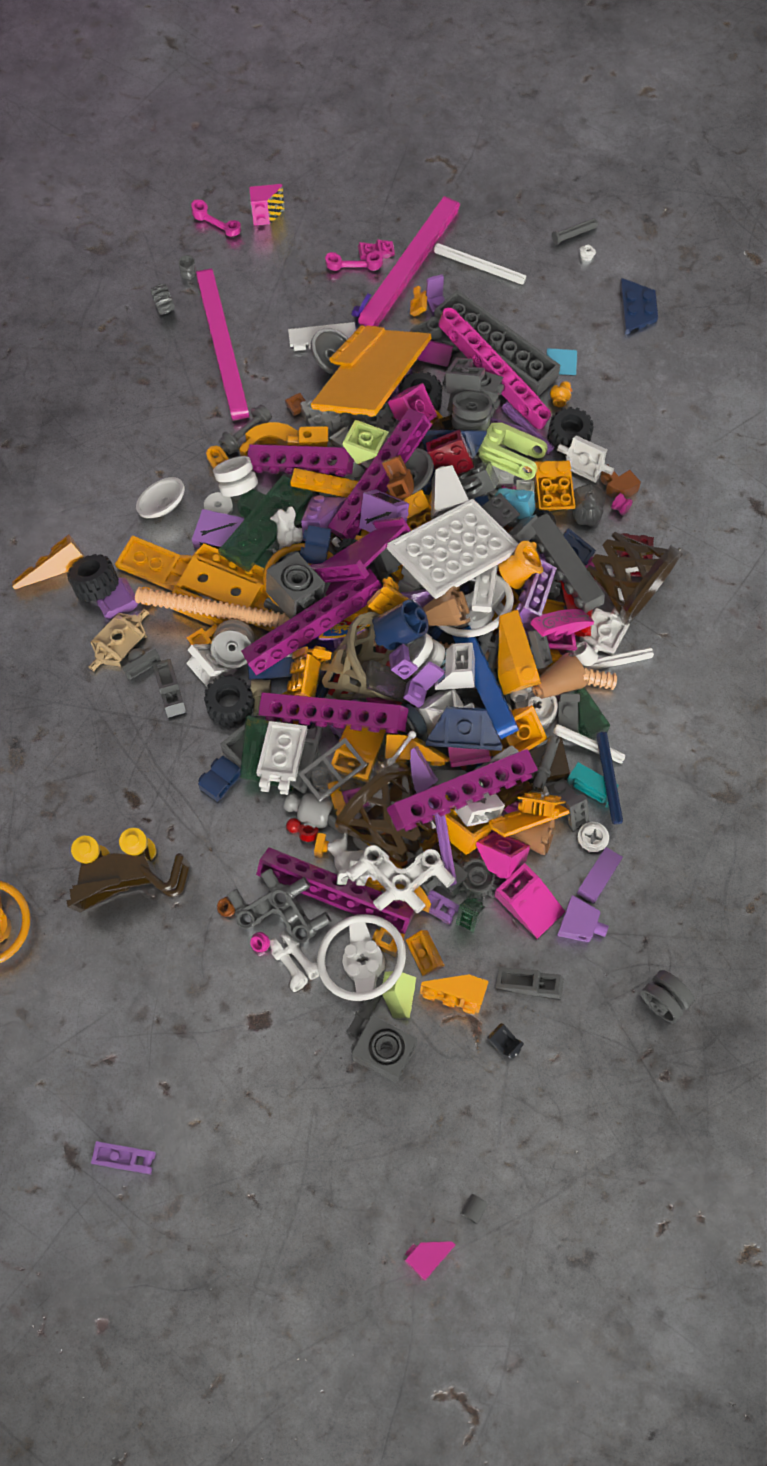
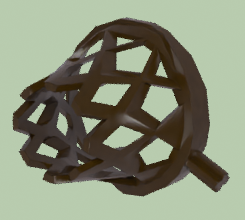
[587,532,683,625]
[335,761,437,862]

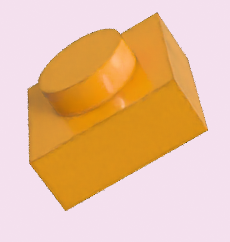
[314,833,329,859]

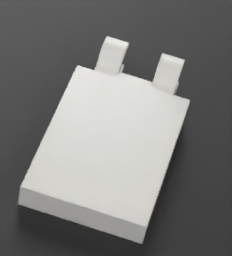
[256,721,308,795]

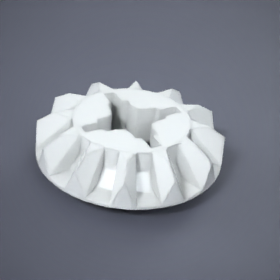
[578,822,609,853]

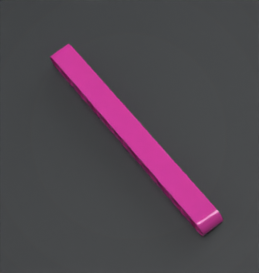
[358,196,460,327]
[196,268,250,421]

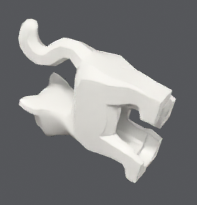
[327,832,376,886]

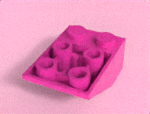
[494,863,566,939]

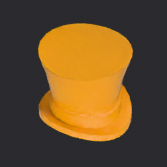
[498,541,544,589]

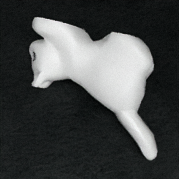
[270,507,303,550]

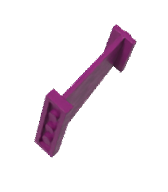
[309,517,411,583]

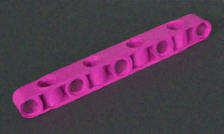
[438,308,551,429]

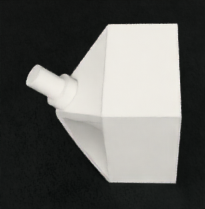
[415,689,475,736]

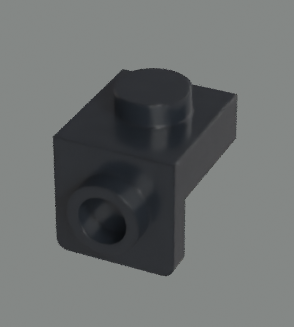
[487,1023,524,1059]

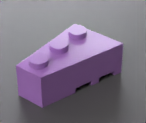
[301,495,347,541]

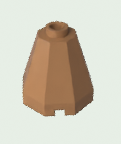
[423,586,470,626]

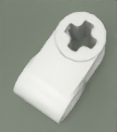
[562,641,598,666]

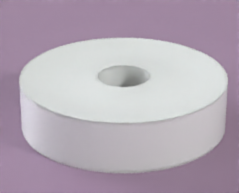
[204,492,233,515]

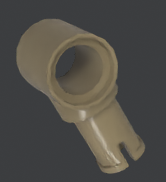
[250,679,271,716]

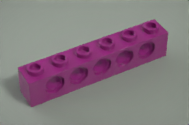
[247,444,354,477]

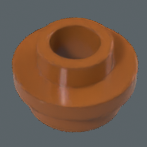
[217,897,236,917]

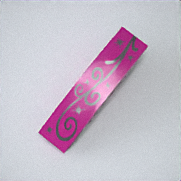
[531,609,594,637]

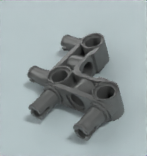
[227,868,331,943]

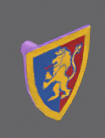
[318,618,366,648]

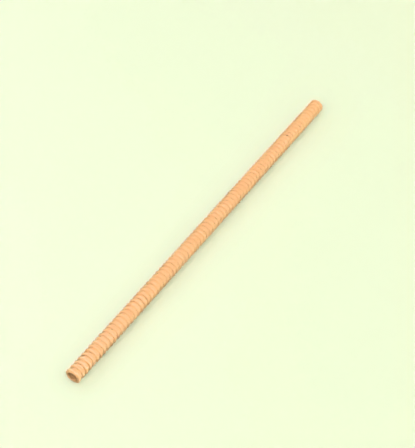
[135,587,617,690]

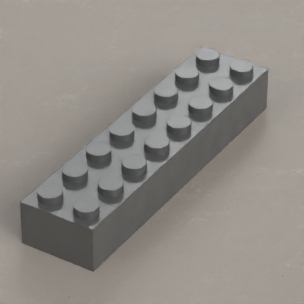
[434,290,561,396]

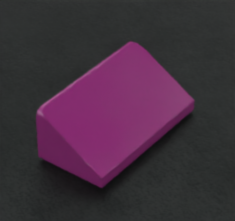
[417,341,453,367]

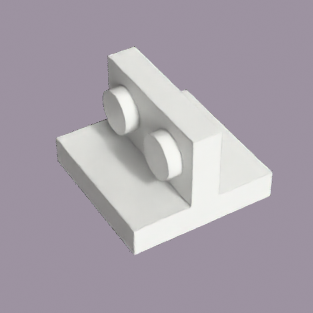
[186,644,236,688]

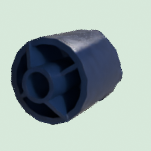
[372,600,428,650]

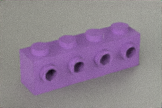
[514,559,557,630]

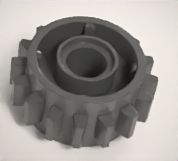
[459,856,499,901]

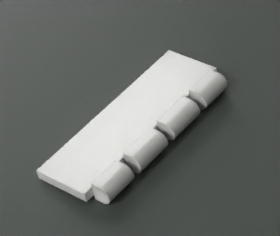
[288,322,356,351]

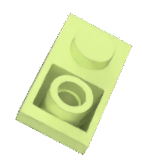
[382,971,416,1019]

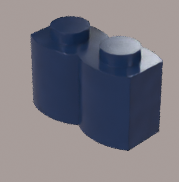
[300,525,332,564]
[198,756,242,802]

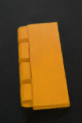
[329,325,385,367]
[489,804,569,837]

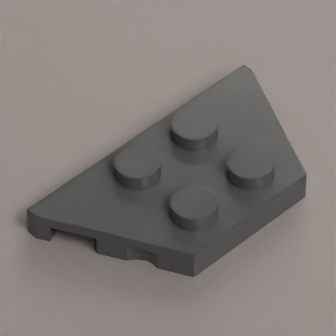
[290,726,324,794]

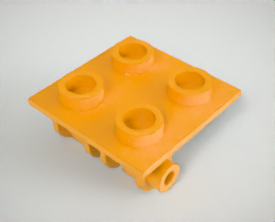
[518,792,566,818]

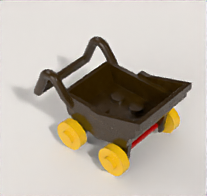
[66,828,190,913]

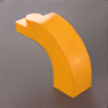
[239,422,298,456]

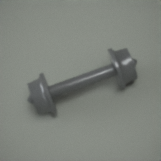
[218,405,272,454]

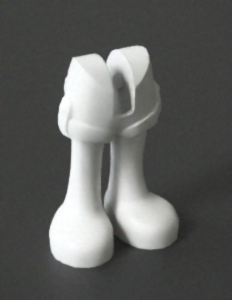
[270,930,319,992]

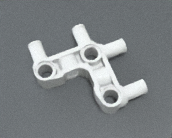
[346,845,455,913]

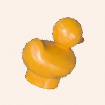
[550,381,572,407]

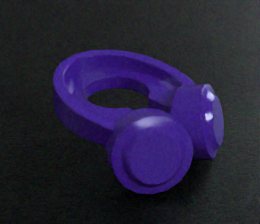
[351,293,371,318]

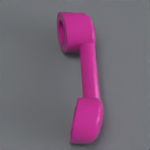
[191,199,241,237]
[325,251,383,271]

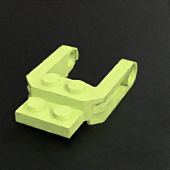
[478,422,548,480]

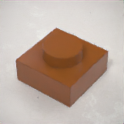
[285,393,306,416]

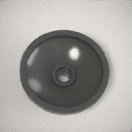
[311,328,348,375]
[387,448,433,494]

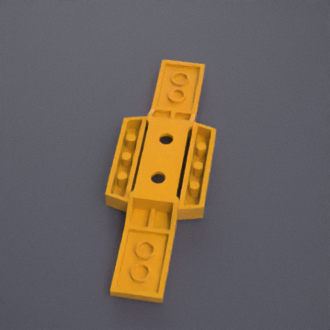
[115,535,275,632]

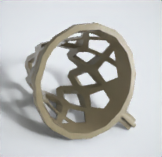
[320,612,413,701]

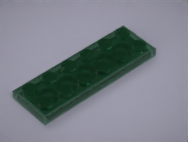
[218,475,313,572]

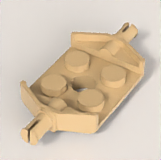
[88,608,149,672]

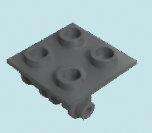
[482,493,520,528]

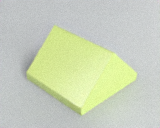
[343,420,389,464]

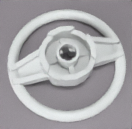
[439,574,514,637]
[317,914,406,1001]

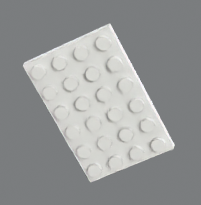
[387,499,519,599]

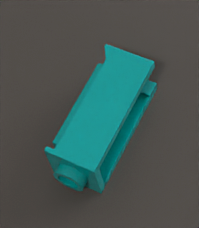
[567,762,619,807]

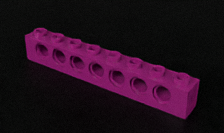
[328,409,432,539]
[241,568,382,676]
[258,693,408,734]
[387,748,538,831]
[256,847,415,934]

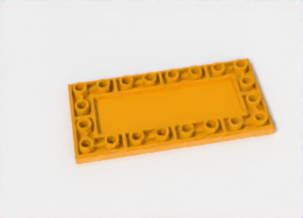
[311,330,432,417]

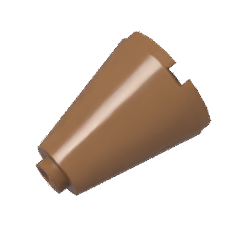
[532,653,588,699]
[509,819,555,855]

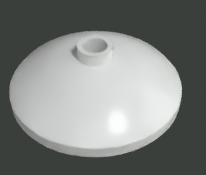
[136,477,185,518]

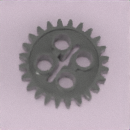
[340,399,396,432]

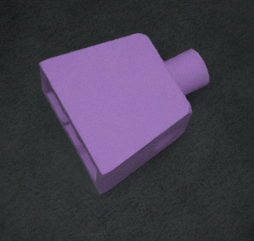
[557,896,609,942]

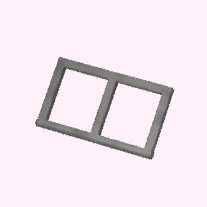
[299,738,367,802]

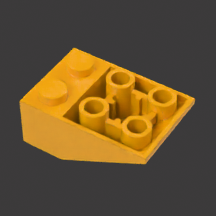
[533,460,575,510]
[401,490,432,531]
[287,654,321,697]
[331,726,386,782]
[385,734,450,766]
[420,974,489,1014]

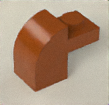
[382,455,414,500]
[600,464,641,499]

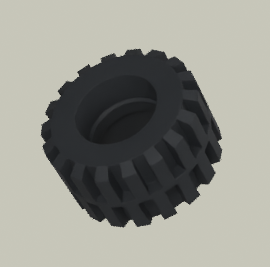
[399,371,443,411]
[547,407,594,455]
[67,554,119,602]
[204,674,254,727]

